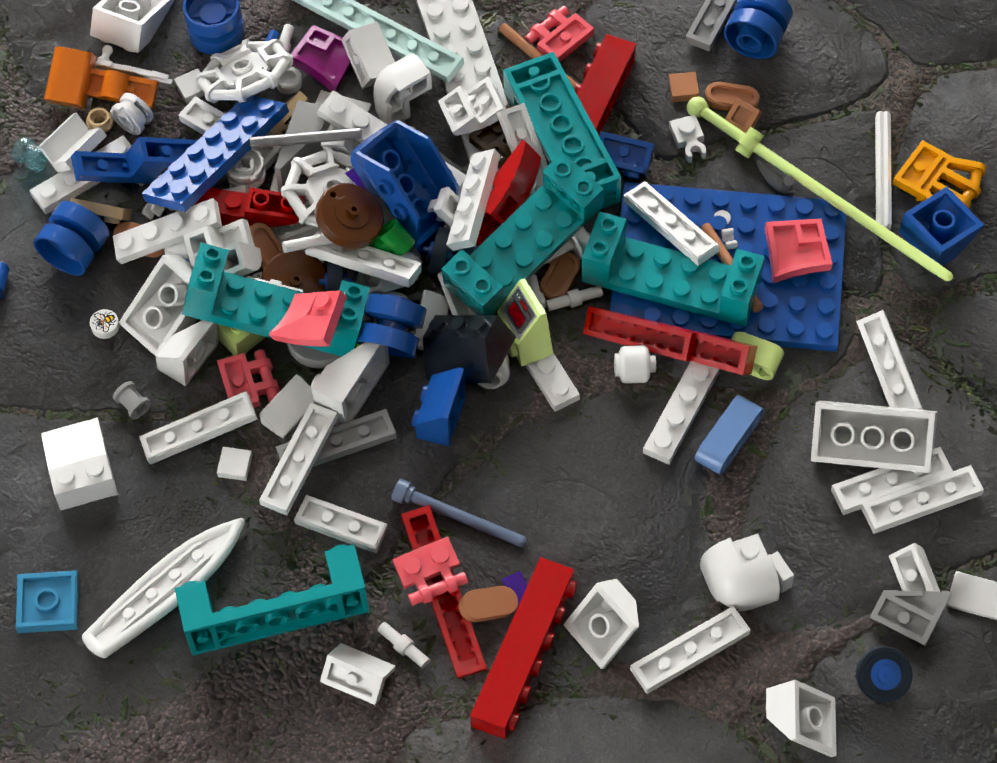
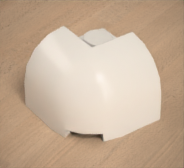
[373,53,432,125]
[183,219,262,276]
[700,534,780,611]

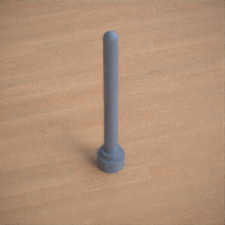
[391,478,527,547]

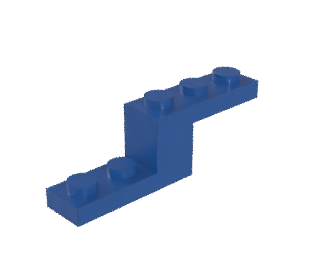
[71,137,198,184]

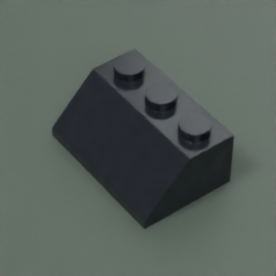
[422,315,516,383]

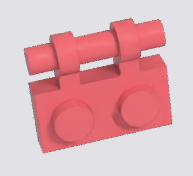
[524,6,594,62]
[217,350,280,408]
[392,536,468,606]

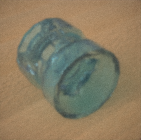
[11,136,48,173]

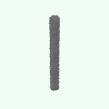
[250,128,362,148]

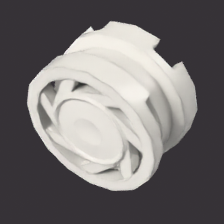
[110,93,154,135]
[227,148,266,188]

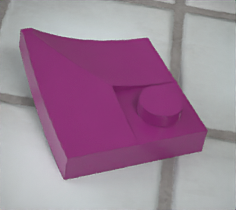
[291,25,352,92]

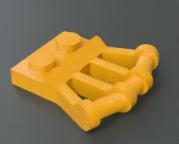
[892,140,986,209]

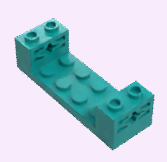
[503,52,621,210]
[441,152,604,315]
[582,211,765,327]
[182,243,370,356]
[175,544,369,656]

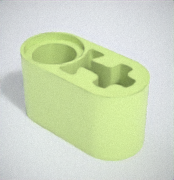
[731,332,784,380]

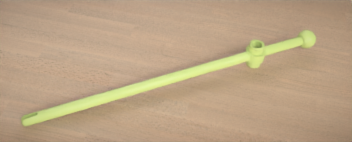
[687,97,953,282]

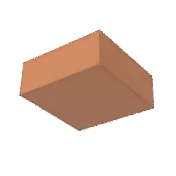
[668,72,699,103]
[725,97,763,133]

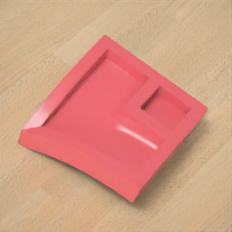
[764,219,832,283]
[269,290,347,347]

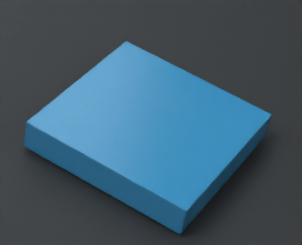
[16,570,79,634]

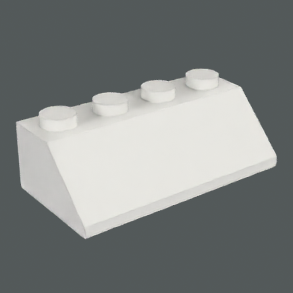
[811,401,937,473]

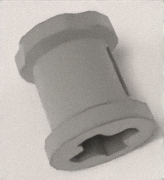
[113,381,151,419]

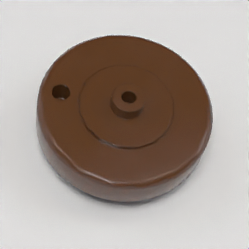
[315,183,384,249]
[261,250,328,293]

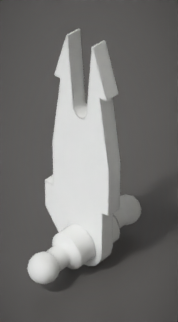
[94,45,173,85]

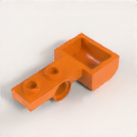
[44,46,159,110]

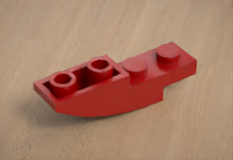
[476,140,541,247]
[194,188,305,227]

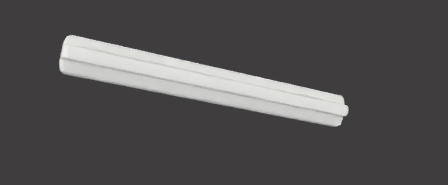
[875,111,892,230]

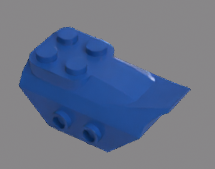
[351,120,459,256]

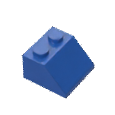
[899,186,984,266]
[412,367,466,446]

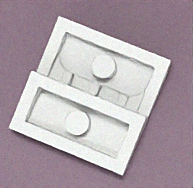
[438,76,506,136]

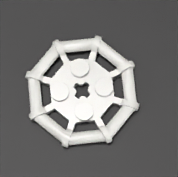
[195,39,293,103]
[281,147,382,228]

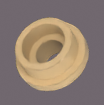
[86,108,114,133]

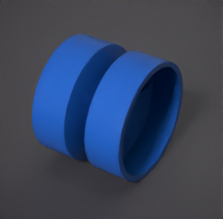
[183,0,244,55]
[724,0,793,59]
[33,201,109,276]
[356,293,427,358]

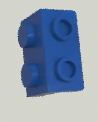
[599,131,655,180]

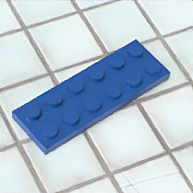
[142,96,289,212]

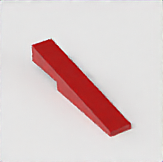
[583,306,758,375]
[401,505,487,679]

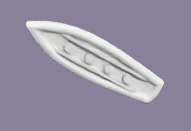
[82,518,245,658]

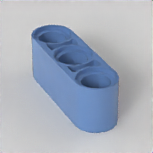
[694,395,764,475]

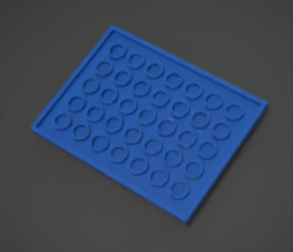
[610,182,846,352]

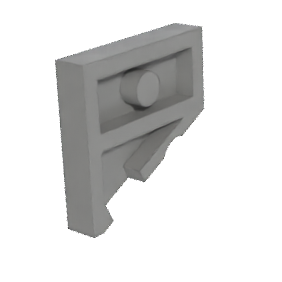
[870,590,952,646]

